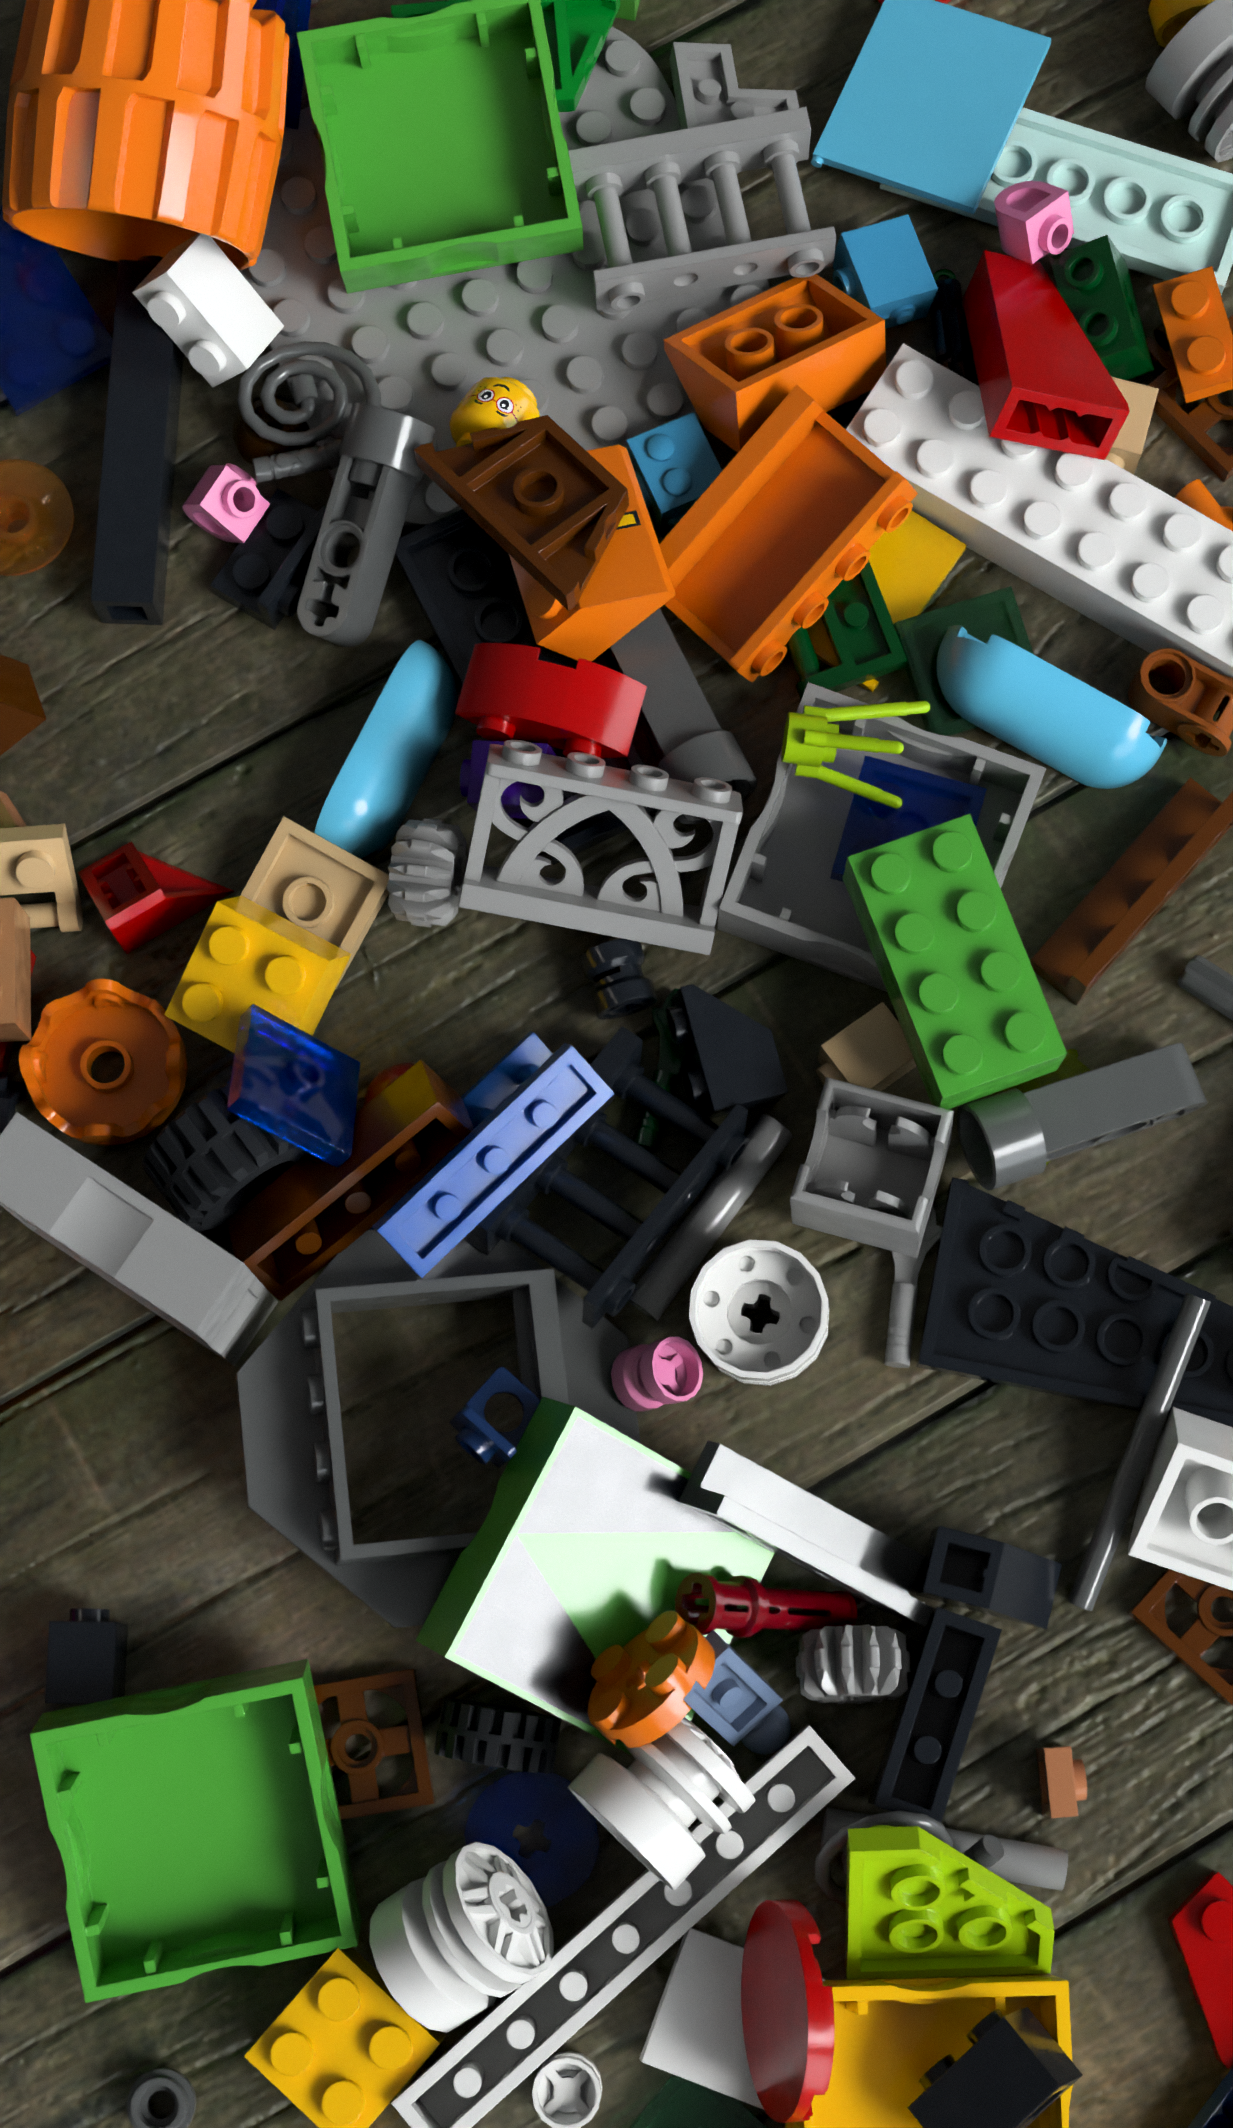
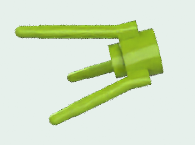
[781,701,930,809]

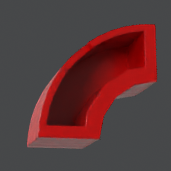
[455,643,647,759]

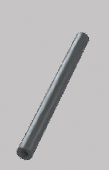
[1067,1293,1211,1611]

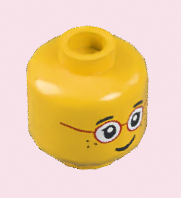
[449,377,540,447]

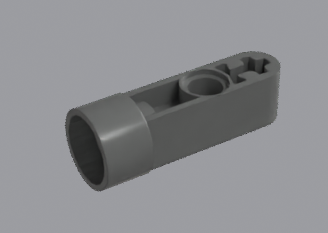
[297,403,436,648]
[604,608,757,824]
[957,1043,1208,1191]

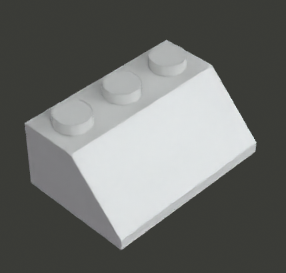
[1128,1407,1233,1591]

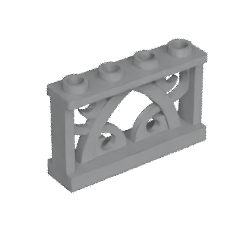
[459,740,743,955]

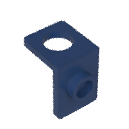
[449,1367,541,1468]

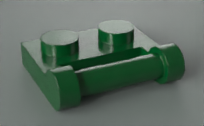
[786,560,907,700]

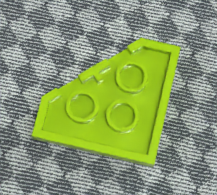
[845,1825,1055,1980]

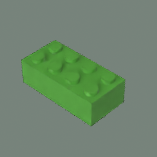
[843,814,1067,1109]

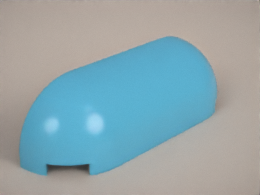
[937,625,1167,789]
[314,640,458,858]

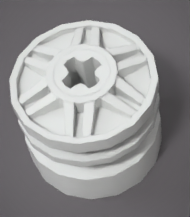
[689,1239,829,1386]
[568,1718,756,1890]
[369,1842,554,2033]

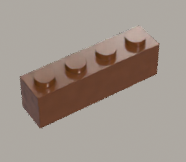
[225,1060,474,1301]

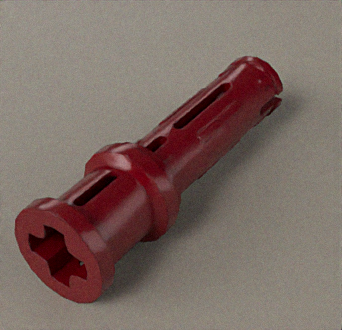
[675,1572,857,1637]

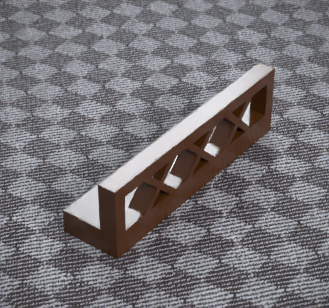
[1030,777,1233,1006]

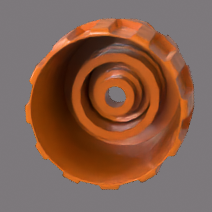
[2,0,289,270]

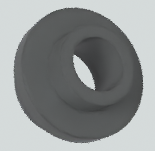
[127,2068,196,2128]

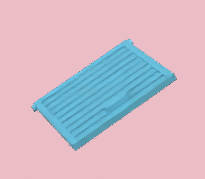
[811,0,1051,214]

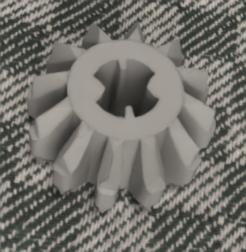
[386,818,468,927]
[796,1624,911,1704]

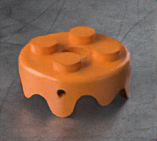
[19,978,188,1146]

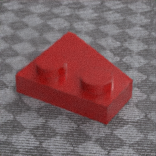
[1167,1870,1233,2069]

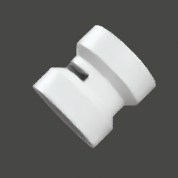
[532,2051,603,2128]

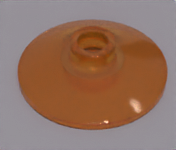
[0,459,74,576]

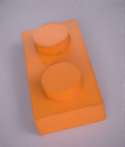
[1152,266,1233,403]

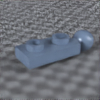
[683,1630,791,1755]

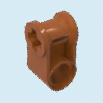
[1128,648,1233,757]

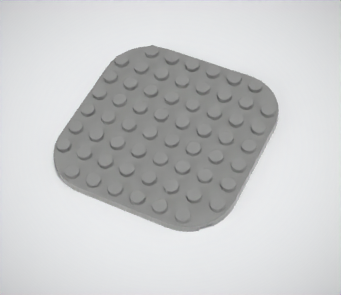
[239,27,770,532]

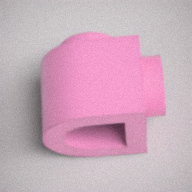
[994,181,1074,264]
[182,463,270,543]

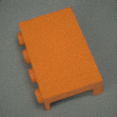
[659,385,918,683]

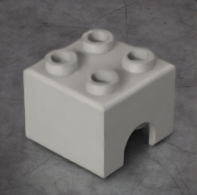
[790,1077,954,1258]

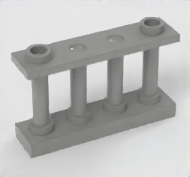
[568,107,836,311]

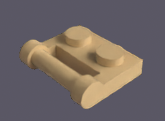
[0,823,83,932]

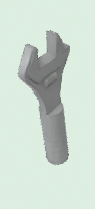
[884,1205,942,1368]

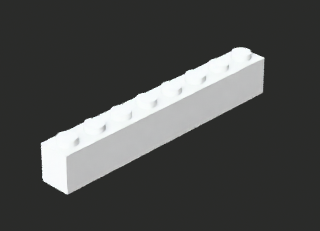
[391,1725,855,2128]

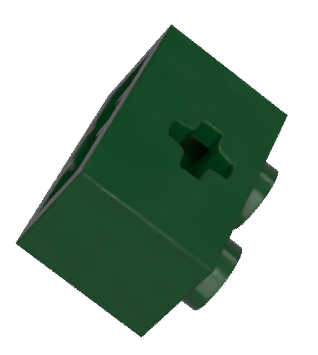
[1049,235,1154,380]

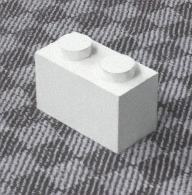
[132,233,284,387]

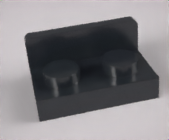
[210,488,327,630]

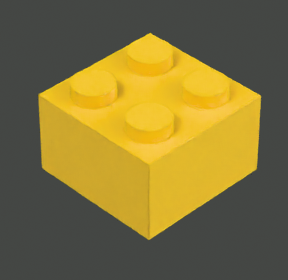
[164,896,351,1074]
[244,1947,446,2128]

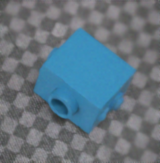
[833,214,938,329]
[626,412,722,538]

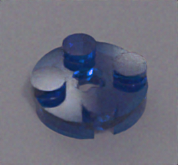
[465,1771,600,1907]

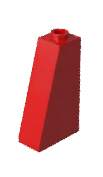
[963,250,1130,460]

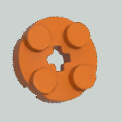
[588,1611,715,1748]

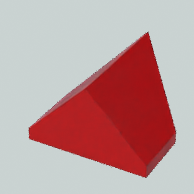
[78,841,234,954]

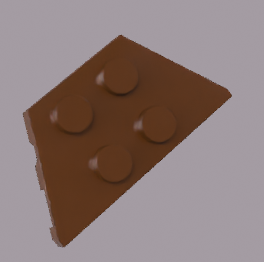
[414,415,629,611]

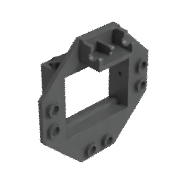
[236,1229,640,1628]

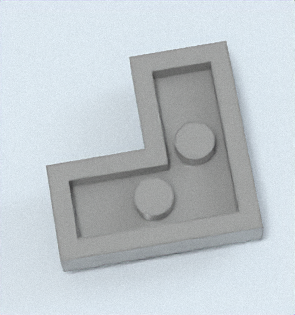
[669,42,799,130]

